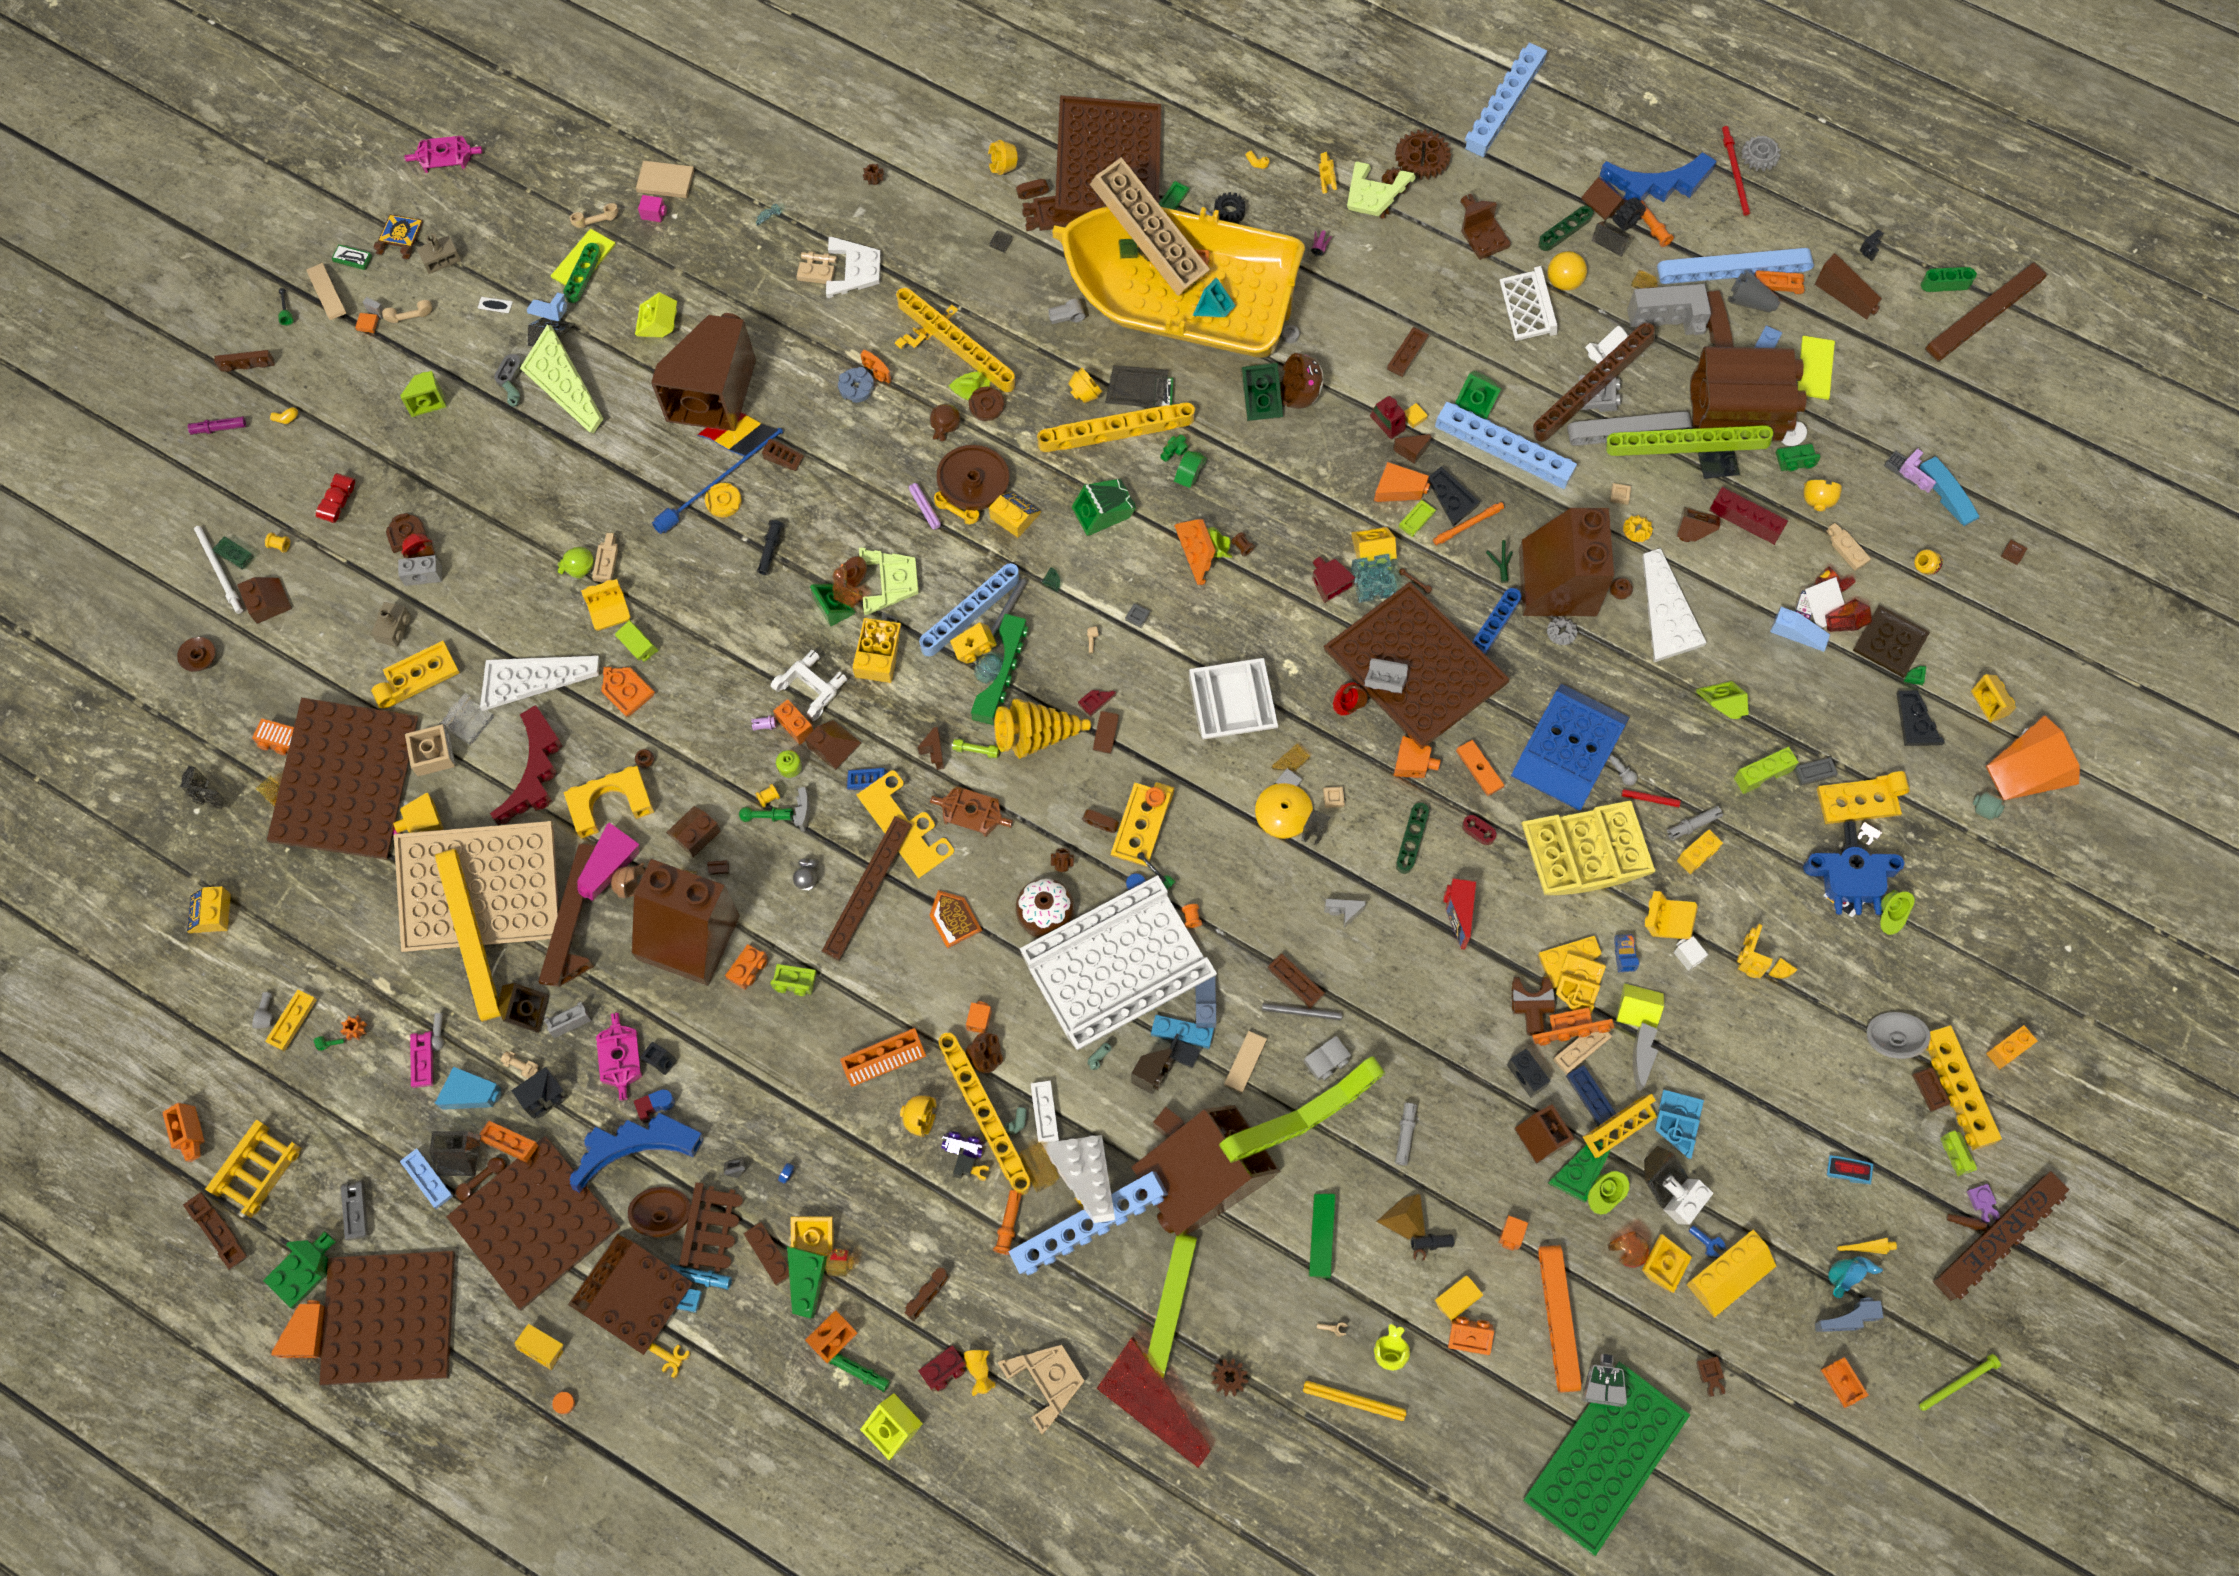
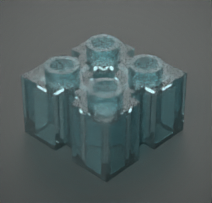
[1351,554,1397,603]

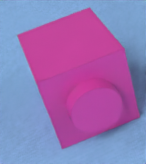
[638,195,667,222]

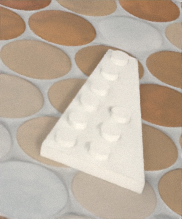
[1041,1135,1115,1223]

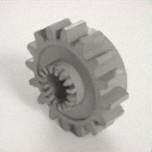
[1741,136,1781,172]

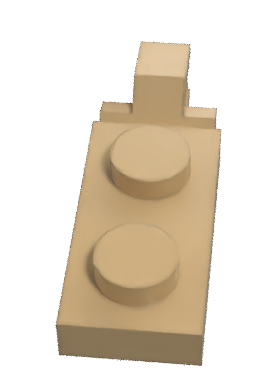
[1827,523,1871,571]
[592,533,618,582]

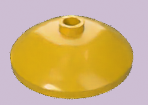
[1255,783,1313,839]

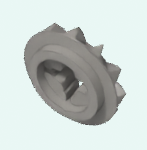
[1547,616,1578,645]

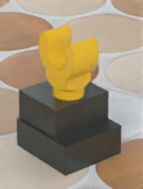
[953,1154,989,1181]

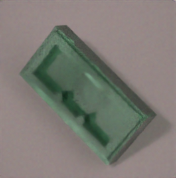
[212,536,254,570]

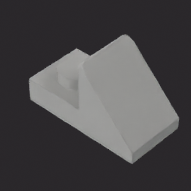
[1324,899,1365,928]

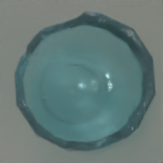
[974,654,1003,684]

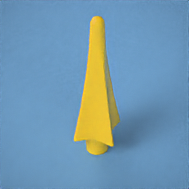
[1837,1238,1897,1254]

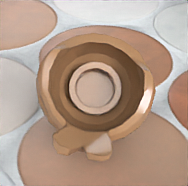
[611,863,644,898]

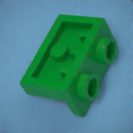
[1775,444,1821,471]

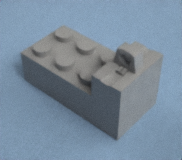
[1627,284,1711,335]

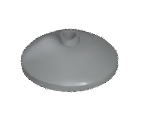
[1867,1012,1930,1059]

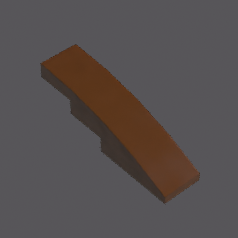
[1706,290,1734,347]

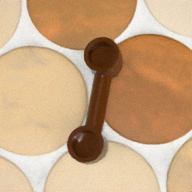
[456,1157,507,1202]

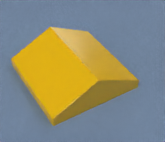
[791,1216,834,1258]
[1642,1234,1692,1293]

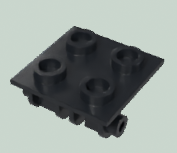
[1697,438,1740,479]

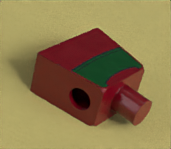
[1370,396,1405,440]

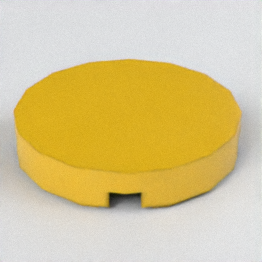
[705,483,742,517]

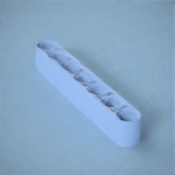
[919,563,1019,657]

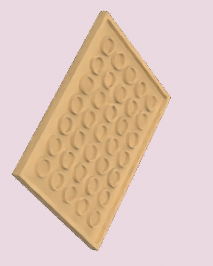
[394,821,559,952]

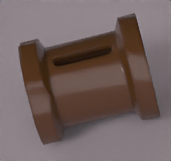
[1231,532,1255,557]

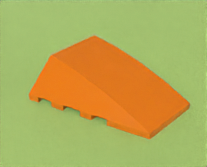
[1986,716,2080,800]

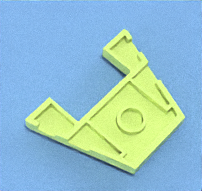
[1347,162,1416,216]
[859,548,919,615]

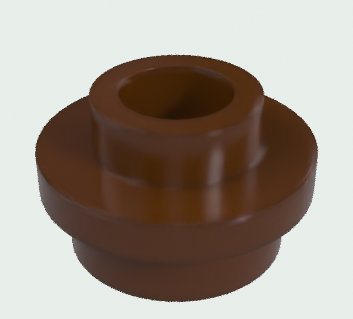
[635,749,654,768]

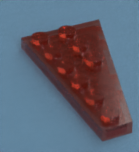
[1096,1336,1212,1468]

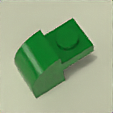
[1174,450,1207,488]

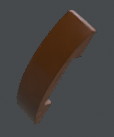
[183,1192,248,1270]

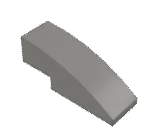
[1633,1023,1658,1091]

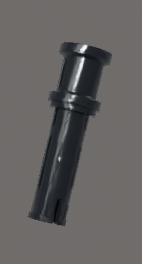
[757,520,785,575]

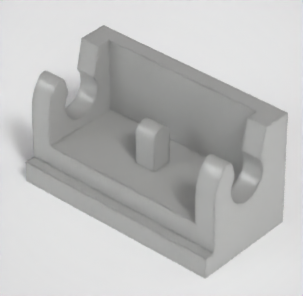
[544,1001,591,1038]

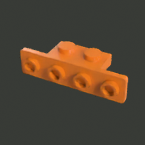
[1532,1007,1615,1046]

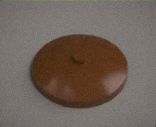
[936,445,1009,511]

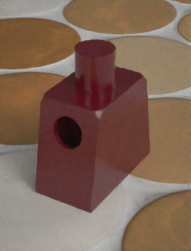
[1312,556,1355,603]

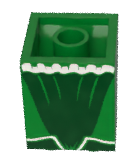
[1072,479,1136,536]

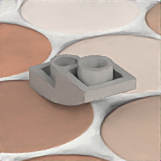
[793,787,810,832]

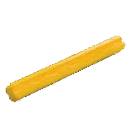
[1303,1381,1407,1421]

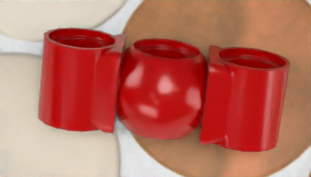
[316,473,355,523]

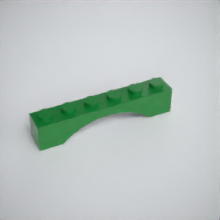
[971,614,1029,726]

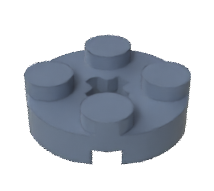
[838,367,874,403]

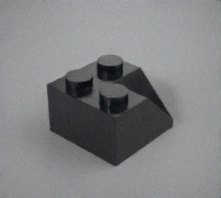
[511,1067,568,1119]

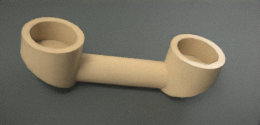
[570,203,618,228]
[382,300,432,323]

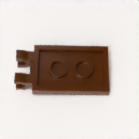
[1022,196,1082,231]

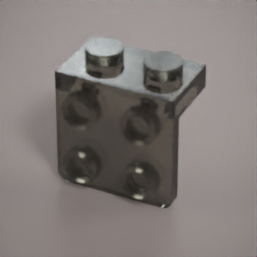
[180,766,230,809]

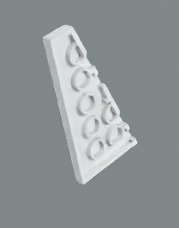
[1642,548,1707,662]
[480,656,600,711]

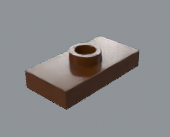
[1912,1067,1951,1112]

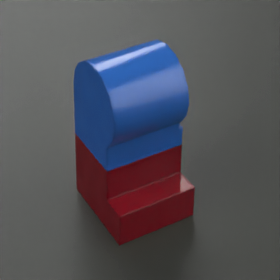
[633,1089,675,1123]

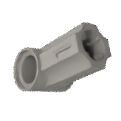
[1048,298,1085,324]

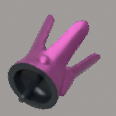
[1311,230,1332,256]

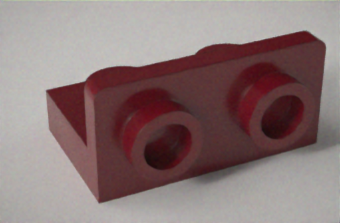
[918,1345,967,1392]

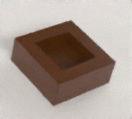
[2000,540,2028,565]

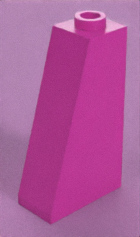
[577,822,640,901]

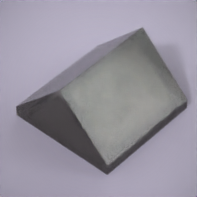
[1592,221,1635,257]

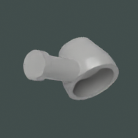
[252,992,274,1029]

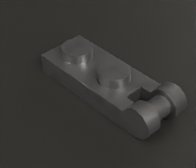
[341,1180,368,1241]

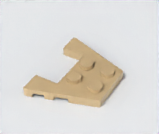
[998,1345,1085,1435]

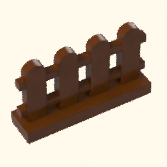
[679,1182,743,1272]

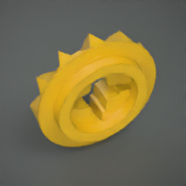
[1623,515,1653,542]

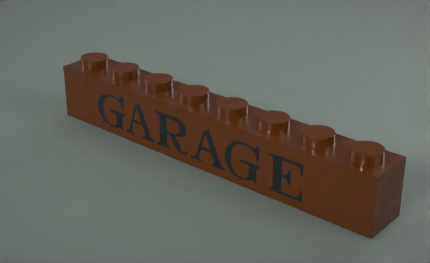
[1933,1171,2070,1301]

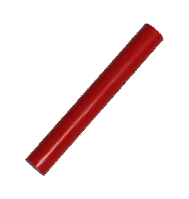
[1621,789,1681,808]

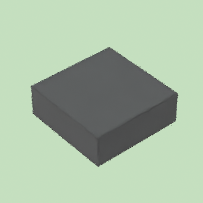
[1125,603,1150,628]

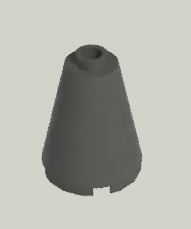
[1727,270,1780,313]

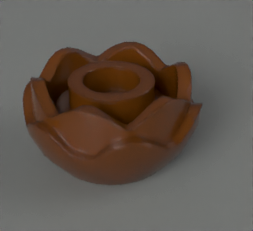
[1610,578,1633,600]

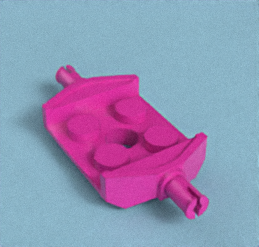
[405,135,483,173]
[596,1013,642,1101]

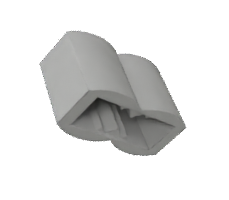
[1303,1036,1351,1081]

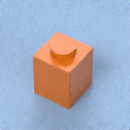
[966,1001,992,1033]
[1498,1215,1528,1251]

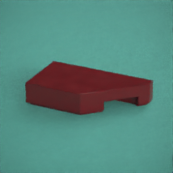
[1078,690,1116,717]

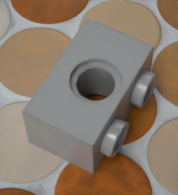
[398,555,442,586]

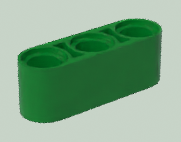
[1920,267,1977,292]

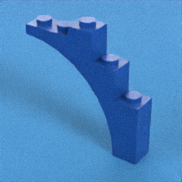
[1599,152,1717,203]
[570,1113,703,1193]

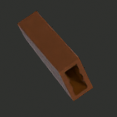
[1814,253,1882,320]

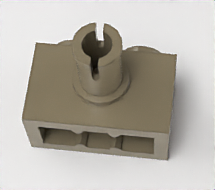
[416,233,461,274]
[371,602,411,647]

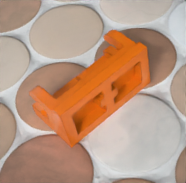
[1821,1357,1869,1408]

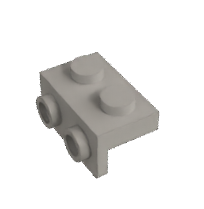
[1364,658,1408,693]

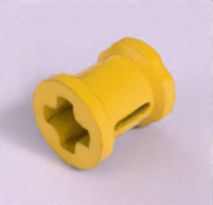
[265,532,290,553]
[755,784,780,808]

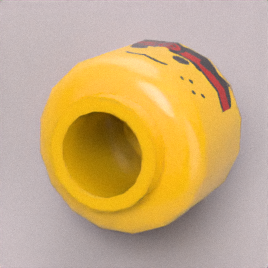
[1914,549,1943,575]

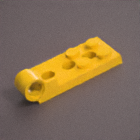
[1817,771,1910,824]
[1110,782,1175,867]

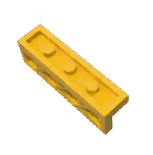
[1583,1094,1657,1158]

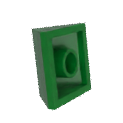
[810,584,856,627]

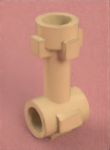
[501,1051,539,1079]

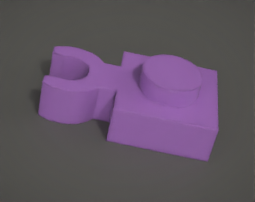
[1967,1184,2000,1223]

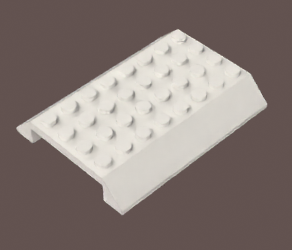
[1020,875,1217,1050]

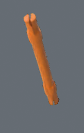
[1433,502,1504,546]

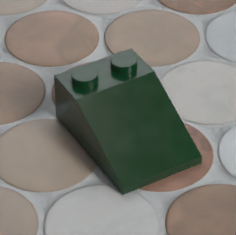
[1241,363,1283,421]

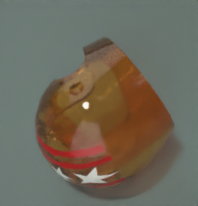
[1607,1231,1650,1268]

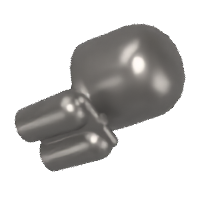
[793,858,819,890]

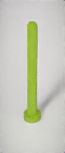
[1919,1354,2001,1411]

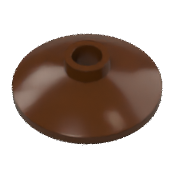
[837,556,867,590]
[177,637,216,672]

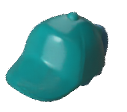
[1828,1256,1883,1298]

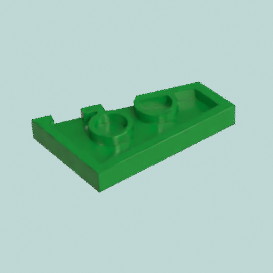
[1548,1141,1611,1203]
[787,1246,827,1319]

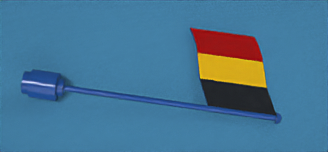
[652,413,783,534]

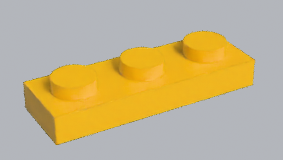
[265,990,317,1052]

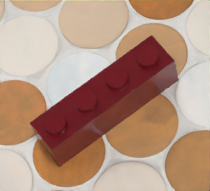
[1709,487,1788,545]

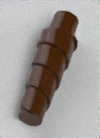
[1946,1213,1987,1231]

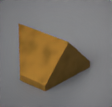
[1376,1194,1425,1239]

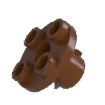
[965,1032,1003,1073]

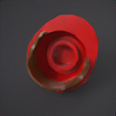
[401,533,435,558]
[1333,682,1368,716]

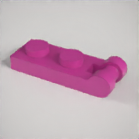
[410,1031,433,1088]

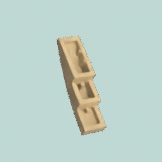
[306,263,346,320]

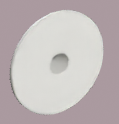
[1781,422,1807,446]

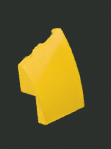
[1556,952,1606,1014]

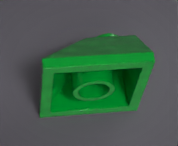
[1455,370,1502,419]

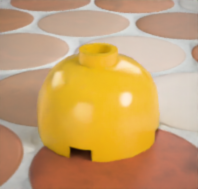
[1803,480,1842,511]
[900,1095,937,1137]

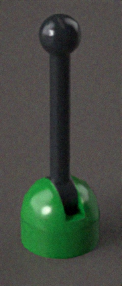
[278,288,293,326]
[1137,852,1176,890]

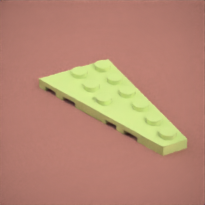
[520,325,603,433]

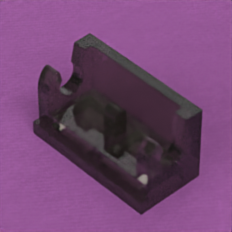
[1301,809,1331,845]

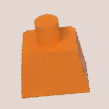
[1393,736,1440,778]

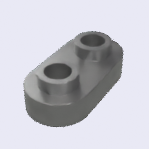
[494,354,522,387]

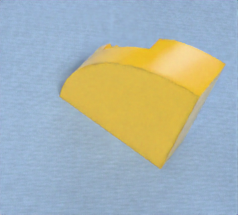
[1768,958,1797,979]

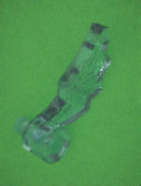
[756,204,781,225]

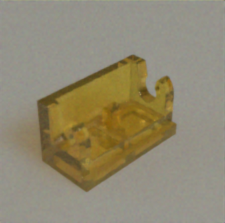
[1019,1142,1059,1193]

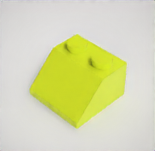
[635,292,677,338]
[860,1393,923,1460]

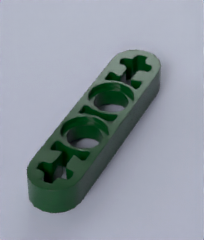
[1538,206,1593,251]
[1396,803,1429,874]

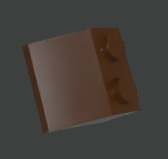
[237,577,292,624]
[666,806,721,858]

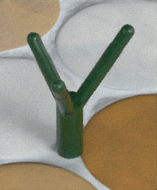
[1486,540,1513,583]

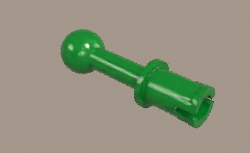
[739,807,794,822]

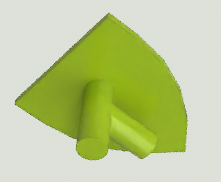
[948,371,990,400]

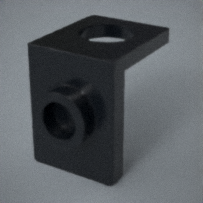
[1170,1034,1200,1068]

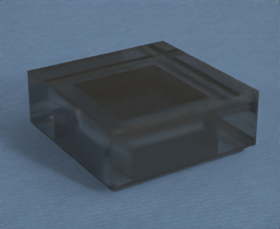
[989,230,1013,253]

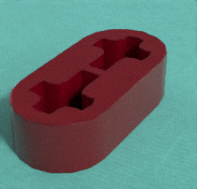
[1462,815,1497,845]

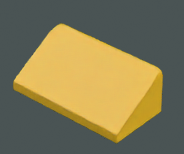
[1435,1275,1483,1321]

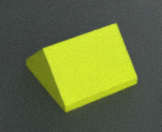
[1616,983,1664,1029]

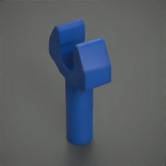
[1689,1225,1726,1258]

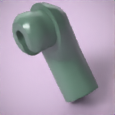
[502,380,520,407]
[1087,1043,1111,1070]
[1004,1108,1027,1135]

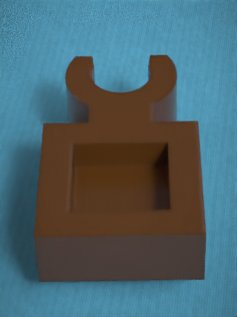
[1696,1357,1725,1397]

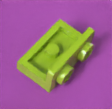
[770,964,816,996]
[1940,1130,1977,1177]

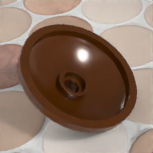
[628,1187,691,1237]

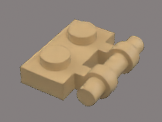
[797,251,837,284]

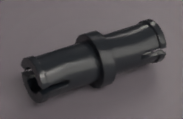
[1411,1234,1454,1250]

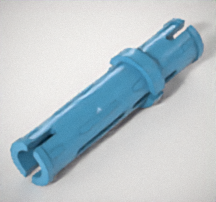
[670,1264,732,1290]

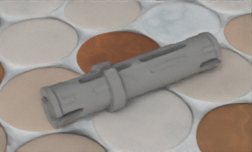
[1667,806,1723,841]
[1395,1103,1417,1166]

